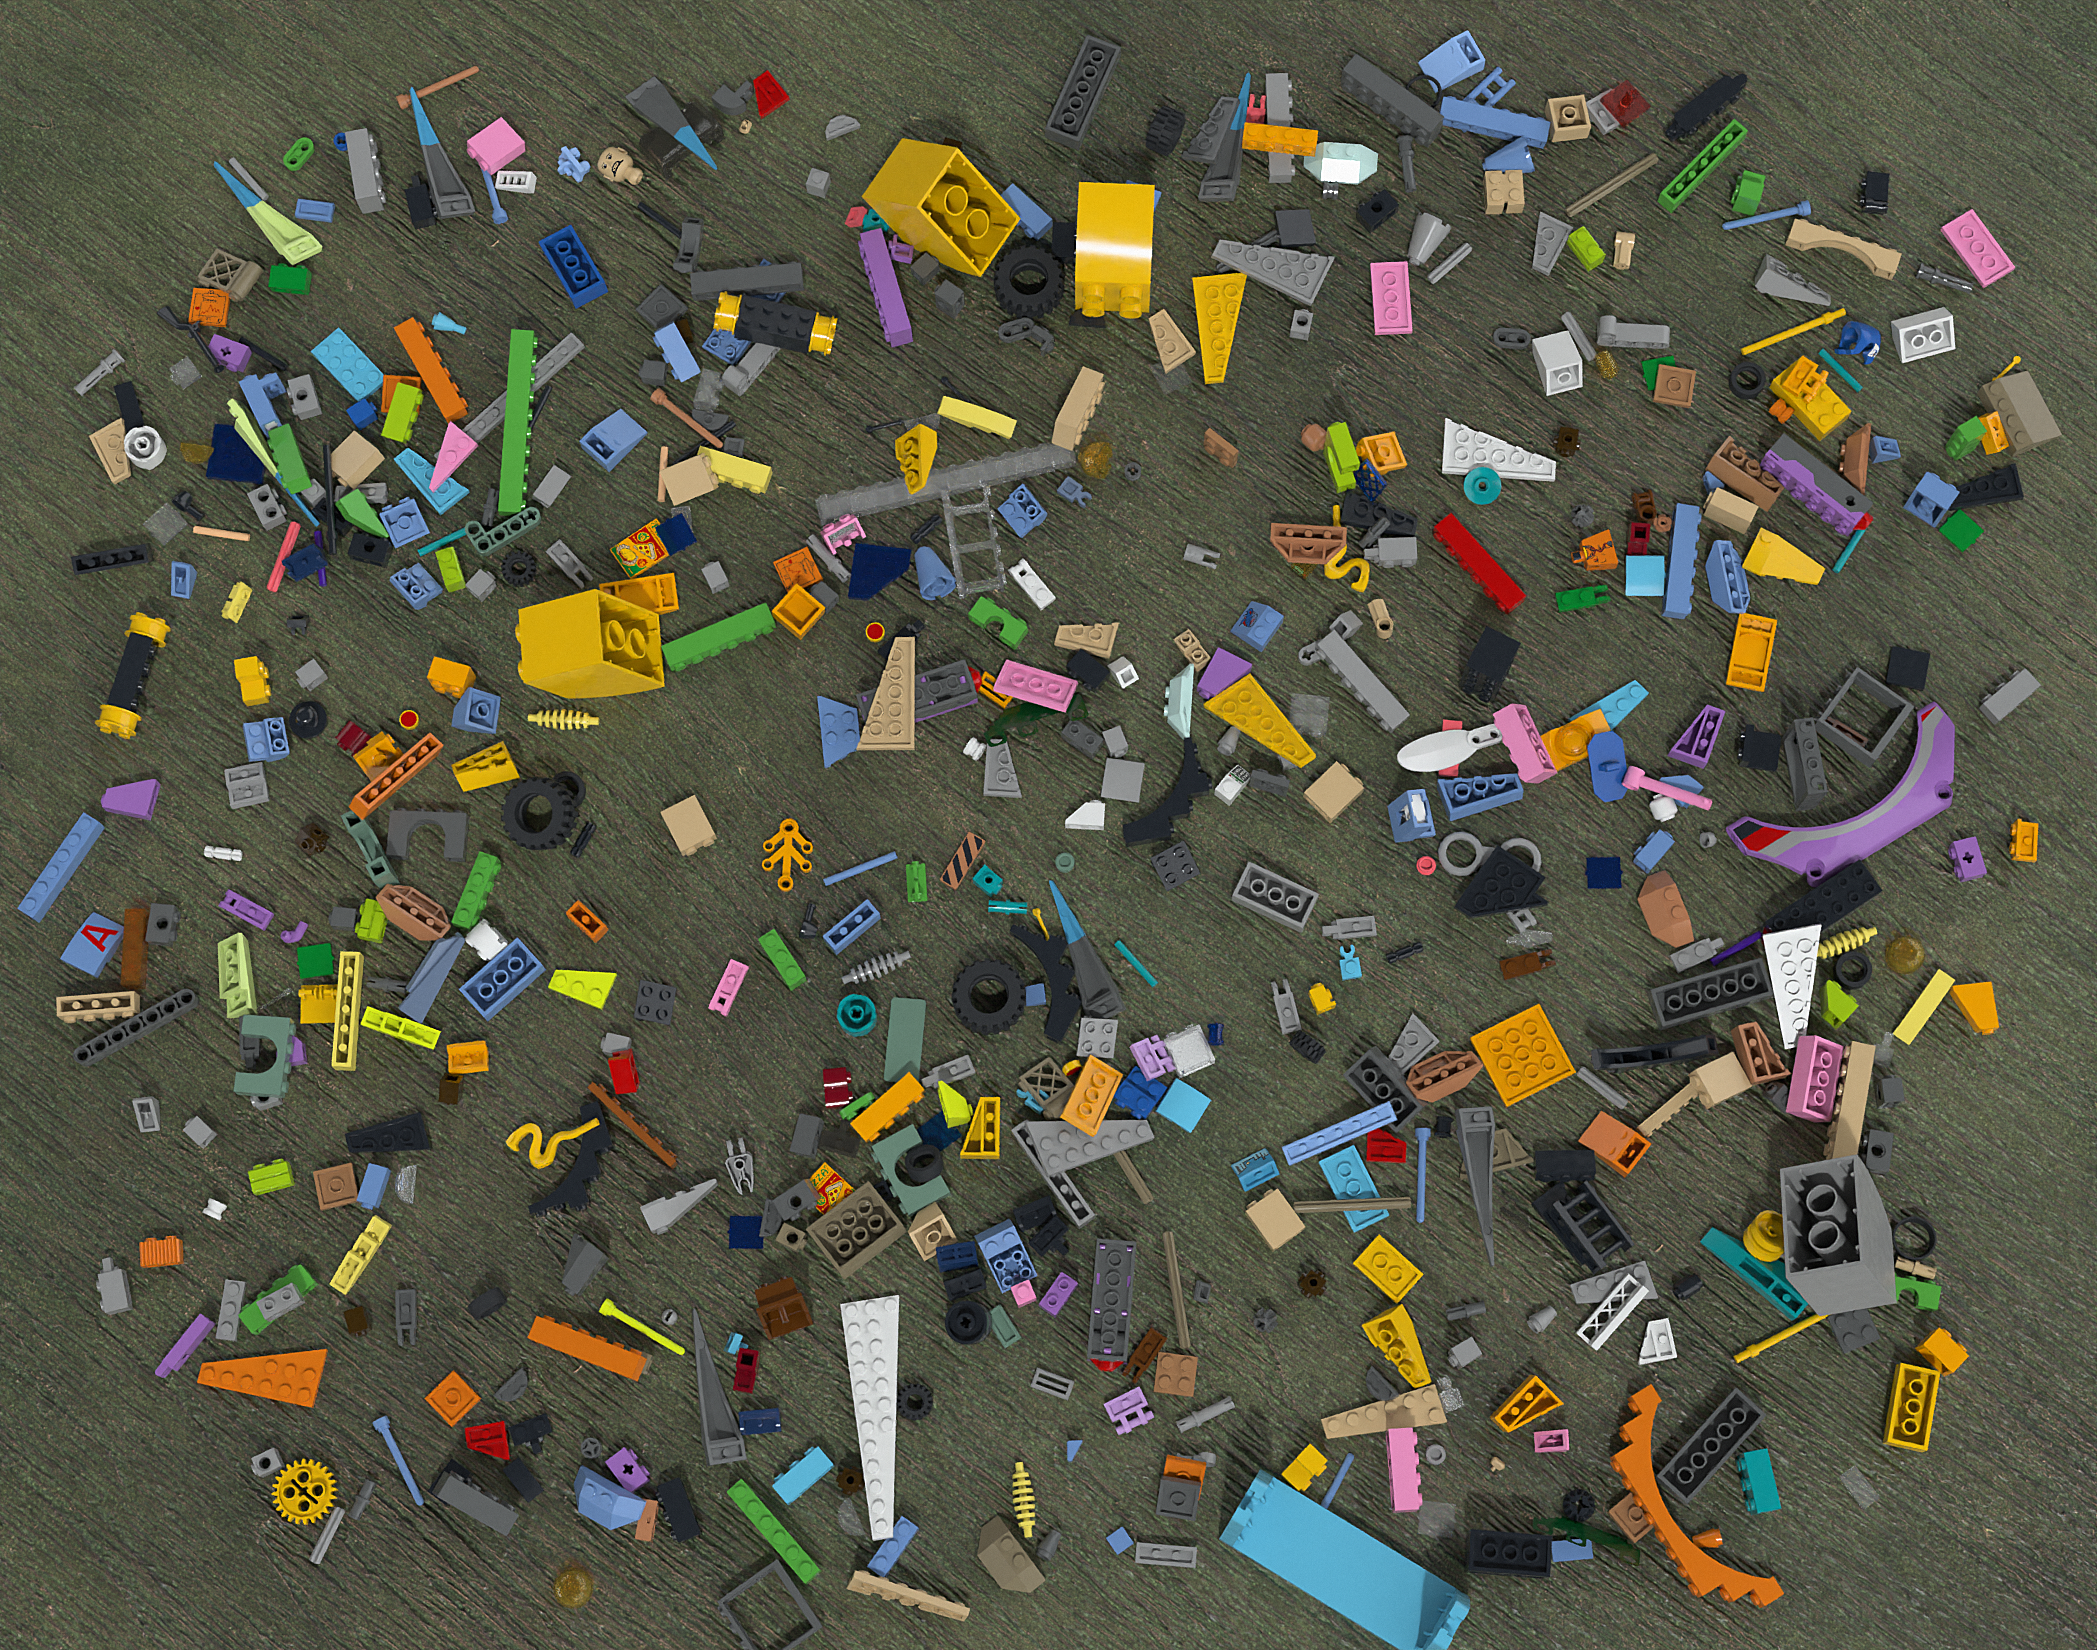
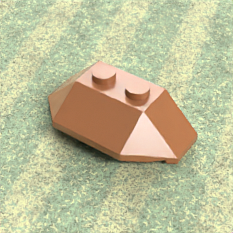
[1838,423,1871,495]
[1270,523,1347,564]
[1637,870,1694,948]
[376,884,451,940]
[1406,1051,1483,1103]

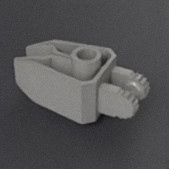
[725,1137,754,1194]

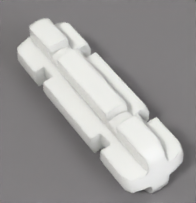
[204,846,243,861]

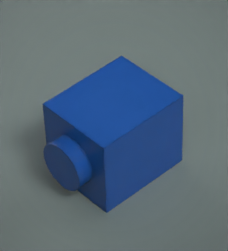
[346,398,378,431]

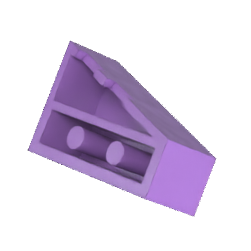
[1667,705,1725,769]

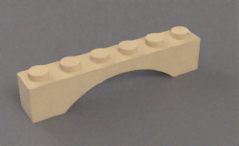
[1785,219,1902,280]

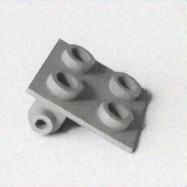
[1076,1016,1118,1058]

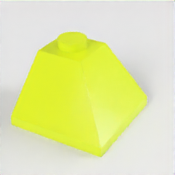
[937,1081,973,1128]

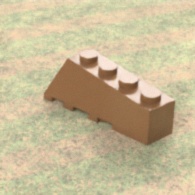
[1705,436,1785,512]

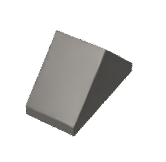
[132,1097,161,1132]

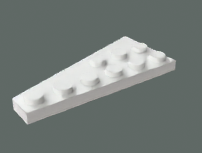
[1442,418,1556,482]
[1762,924,1821,1049]

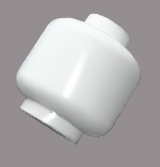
[1649,794,1677,822]

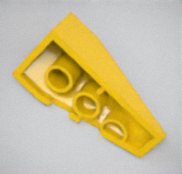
[895,424,937,495]
[1362,1304,1432,1388]

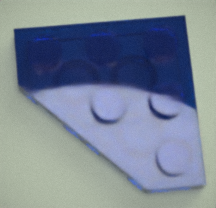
[206,424,266,484]
[848,543,912,601]

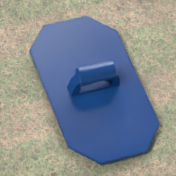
[1587,731,1628,802]

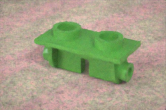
[906,861,927,902]

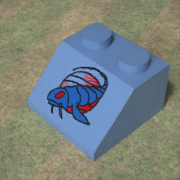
[1230,601,1284,652]

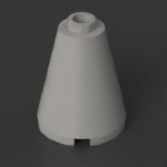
[1407,212,1452,266]

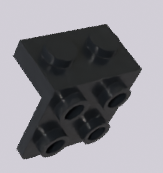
[1737,724,1781,772]

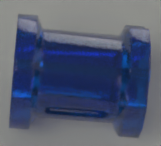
[1207,1023,1224,1046]

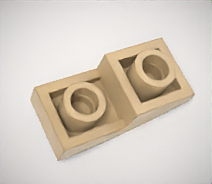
[1173,629,1212,672]

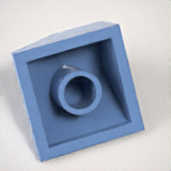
[451,687,501,734]

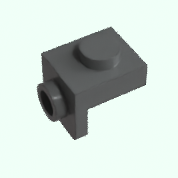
[1031,325,1055,357]
[1762,1081,1790,1114]

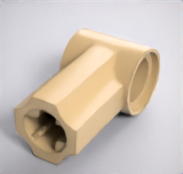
[1613,231,1635,270]
[1367,599,1393,639]

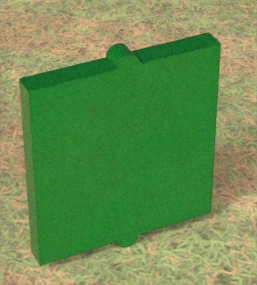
[1641,356,1676,391]
[1938,509,1984,553]
[297,943,335,979]

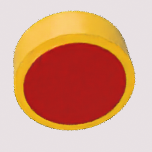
[866,622,885,642]
[399,710,419,730]
[1062,1060,1082,1076]

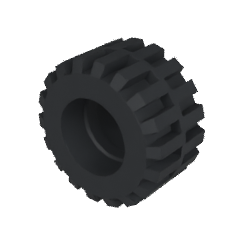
[1146,105,1185,156]

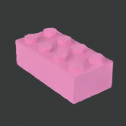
[1493,703,1557,783]
[1786,1035,1844,1123]
[1385,1428,1422,1513]

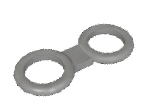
[1438,832,1542,876]

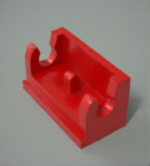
[608,1049,640,1094]

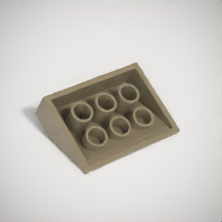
[1977,371,2062,458]
[806,1181,907,1280]

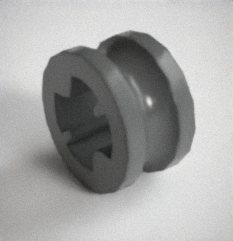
[1124,462,1141,481]

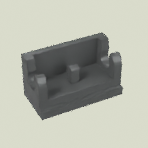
[790,1113,825,1159]

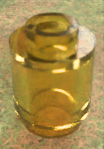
[1595,350,1620,379]

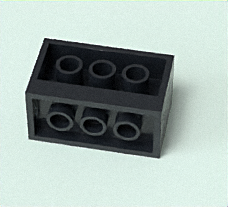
[1459,626,1521,703]
[1464,1529,1552,1579]

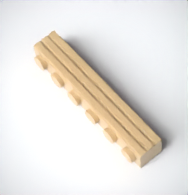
[1636,1083,1699,1138]

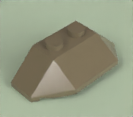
[977,1515,1046,1593]

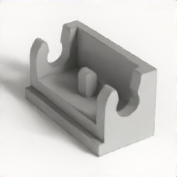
[532,465,571,508]

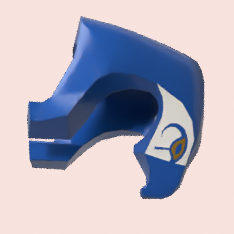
[1835,321,1881,364]

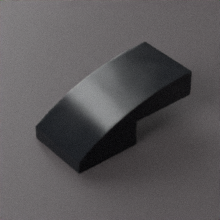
[503,1457,544,1503]

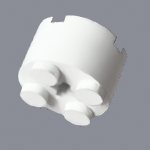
[124,426,167,470]
[465,919,509,962]

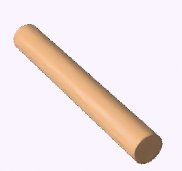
[658,446,668,502]
[193,526,250,541]

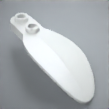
[1397,724,1503,772]

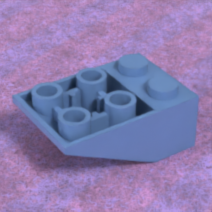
[579,409,648,472]
[974,1219,1038,1293]

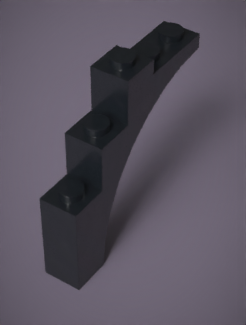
[1122,737,1212,848]
[1010,924,1082,1045]
[1591,1034,1719,1074]
[528,1101,614,1218]

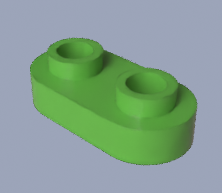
[283,137,315,171]
[839,1092,876,1121]

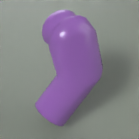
[280,921,309,943]

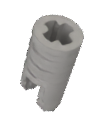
[1183,543,1220,569]

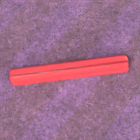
[267,521,301,592]

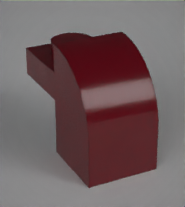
[1626,522,1650,555]
[733,1348,760,1394]

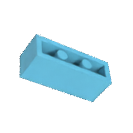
[772,1447,834,1505]

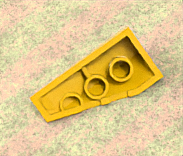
[1741,528,1825,585]

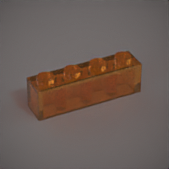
[121,908,150,989]

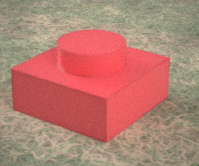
[845,206,867,227]

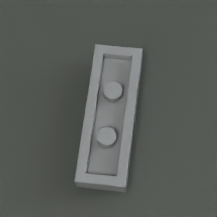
[216,1280,247,1342]
[1135,1542,1197,1568]

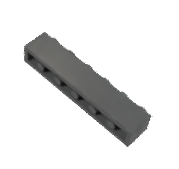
[690,261,804,301]

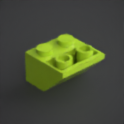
[1819,980,1859,1029]

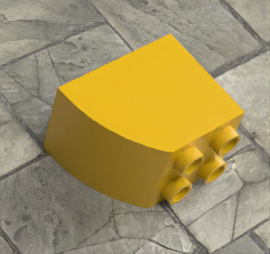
[862,138,1021,277]
[1075,182,1155,319]
[515,589,665,699]

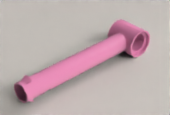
[1622,766,1712,811]

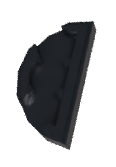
[1069,308,1106,328]

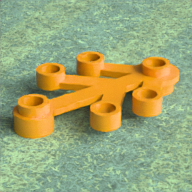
[762,818,813,892]

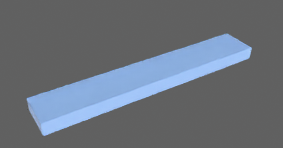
[1282,1101,1398,1166]

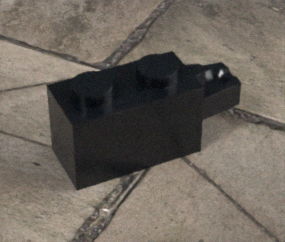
[404,175,438,230]

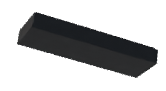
[113,381,145,433]

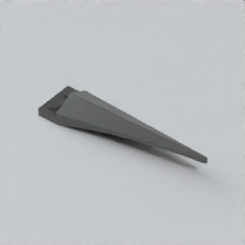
[1455,1106,1495,1267]
[692,1308,747,1466]

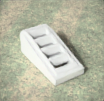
[495,171,537,193]

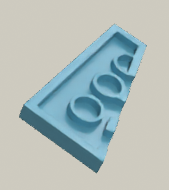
[394,448,470,515]
[1568,680,1649,731]

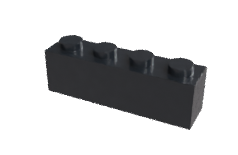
[71,543,154,575]

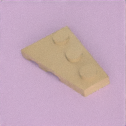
[1149,309,1196,374]
[89,418,131,484]

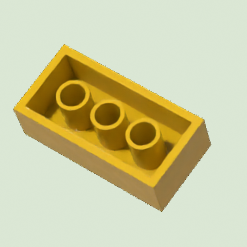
[1769,357,1852,441]
[1883,1363,1940,1452]

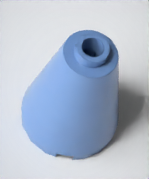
[1482,136,1535,174]
[914,546,956,600]

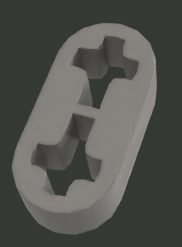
[1298,639,1322,666]

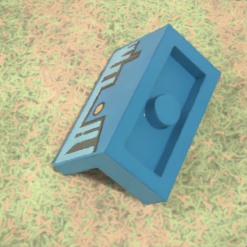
[1231,1148,1279,1192]

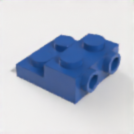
[1113,1066,1167,1120]

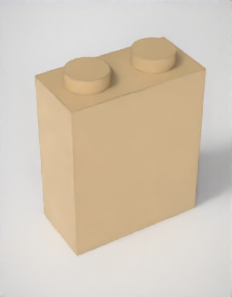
[323,431,385,490]
[659,453,719,506]
[1703,487,1759,534]
[1303,761,1364,823]
[660,795,717,856]
[1688,1052,1752,1109]
[1245,1188,1305,1252]

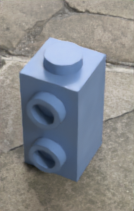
[1633,830,1675,874]
[357,1163,391,1210]

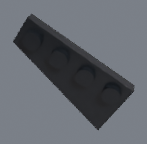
[1948,463,2024,511]

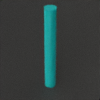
[1818,348,1863,392]
[417,527,471,557]
[1832,528,1867,573]
[1114,940,1158,988]

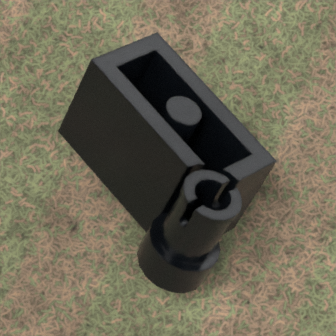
[1859,171,1890,215]

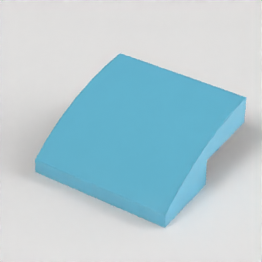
[1625,555,1664,596]
[1155,1078,1211,1133]

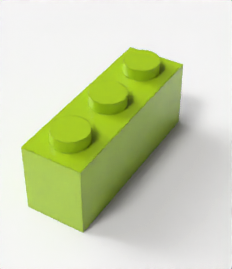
[381,382,424,444]

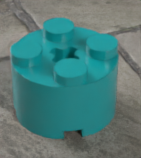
[837,994,877,1037]

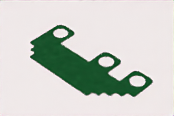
[984,694,1089,747]
[1533,1516,1640,1566]

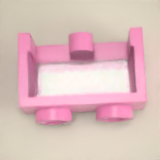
[820,514,866,555]

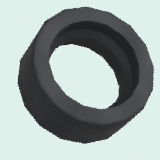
[1728,362,1766,400]
[552,771,586,808]
[1833,951,1872,990]
[904,1144,944,1182]
[467,1287,507,1321]

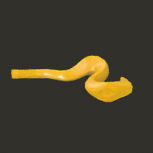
[1324,505,1370,592]
[506,1118,600,1169]

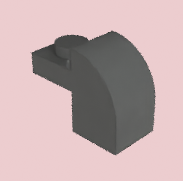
[711,80,754,115]

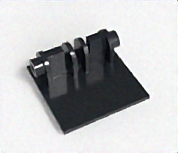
[1150,840,1200,891]
[633,980,676,1026]

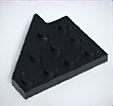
[1454,845,1549,919]

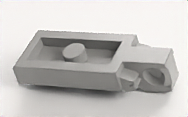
[1321,916,1377,940]
[1669,937,1724,974]
[921,1055,976,1089]

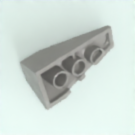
[640,1179,718,1235]

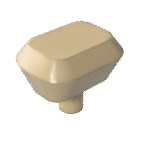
[739,120,752,134]
[1491,1457,1505,1472]

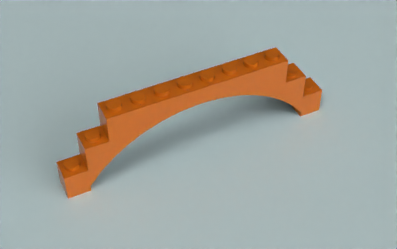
[1610,1384,1784,1608]

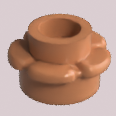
[1653,514,1672,533]

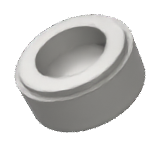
[1425,1444,1446,1465]

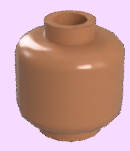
[1301,424,1327,452]

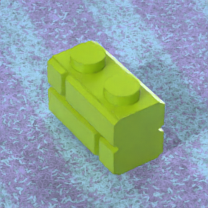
[1567,226,1606,272]
[435,547,466,592]
[355,899,388,943]
[248,1159,295,1196]

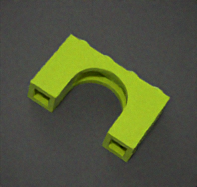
[1323,422,1360,493]

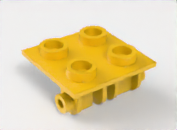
[299,984,338,1024]

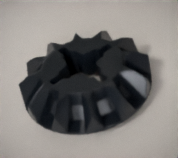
[1563,1489,1595,1522]

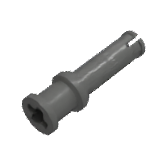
[1396,135,1417,193]
[1915,262,1973,294]

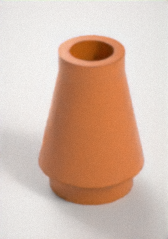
[1692,1528,1723,1548]

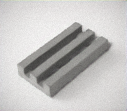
[1031,1368,1075,1401]

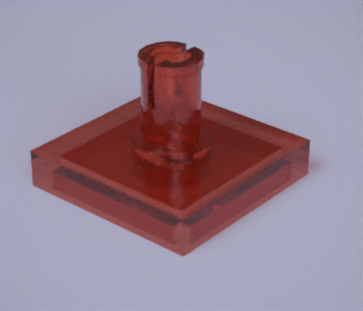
[1600,80,1651,128]

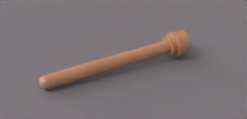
[396,66,479,110]
[650,388,723,448]

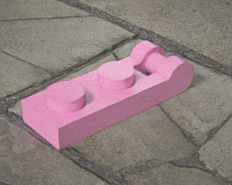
[708,959,749,1016]

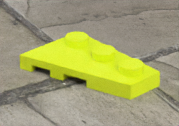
[548,970,617,1010]

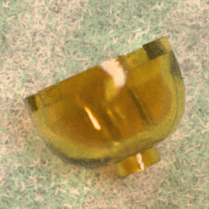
[1078,441,1112,479]
[1885,936,1925,975]
[553,1568,594,1609]

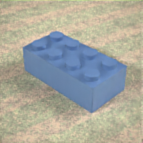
[459,938,546,1021]

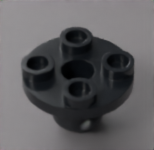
[289,701,328,740]

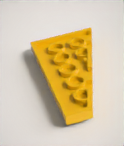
[1192,273,1247,384]

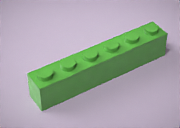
[1657,119,1748,213]
[661,602,776,671]
[727,1478,821,1585]

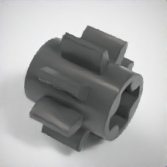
[1571,504,1594,528]
[1253,1307,1278,1333]

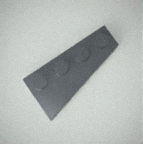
[1181,96,1240,164]

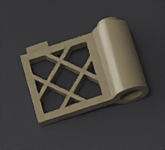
[197,249,263,302]
[1018,1057,1074,1121]

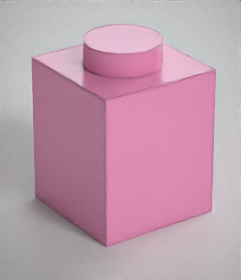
[1010,1280,1037,1308]

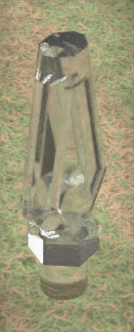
[1507,929,1552,948]

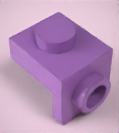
[887,234,914,264]

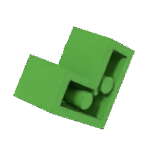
[1731,170,1766,216]

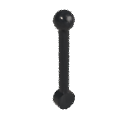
[941,377,970,403]
[866,419,904,434]

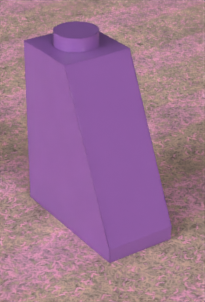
[1197,647,1252,699]
[101,779,161,821]

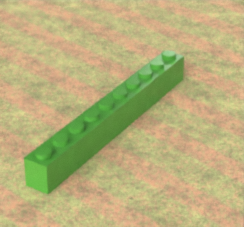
[498,329,538,516]

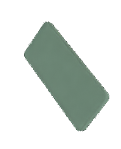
[884,997,926,1083]

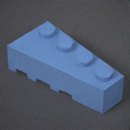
[1437,773,1524,821]

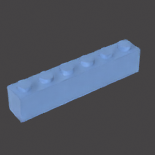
[1439,96,1551,149]
[1661,503,1702,619]
[17,812,105,923]

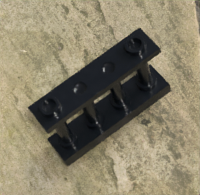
[1546,1180,1635,1274]

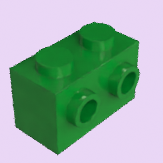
[268,264,312,295]

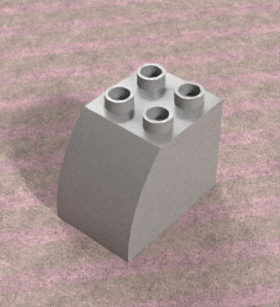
[1780,1154,1897,1316]

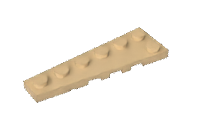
[1321,1384,1447,1439]
[846,1570,970,1621]

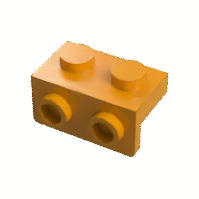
[2009,819,2038,862]
[447,1041,489,1074]

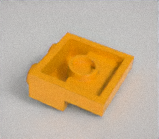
[1356,432,1407,478]
[353,731,404,782]

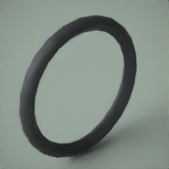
[1405,75,1442,109]

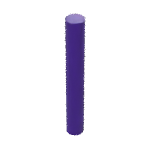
[314,531,327,587]
[1710,930,1763,966]

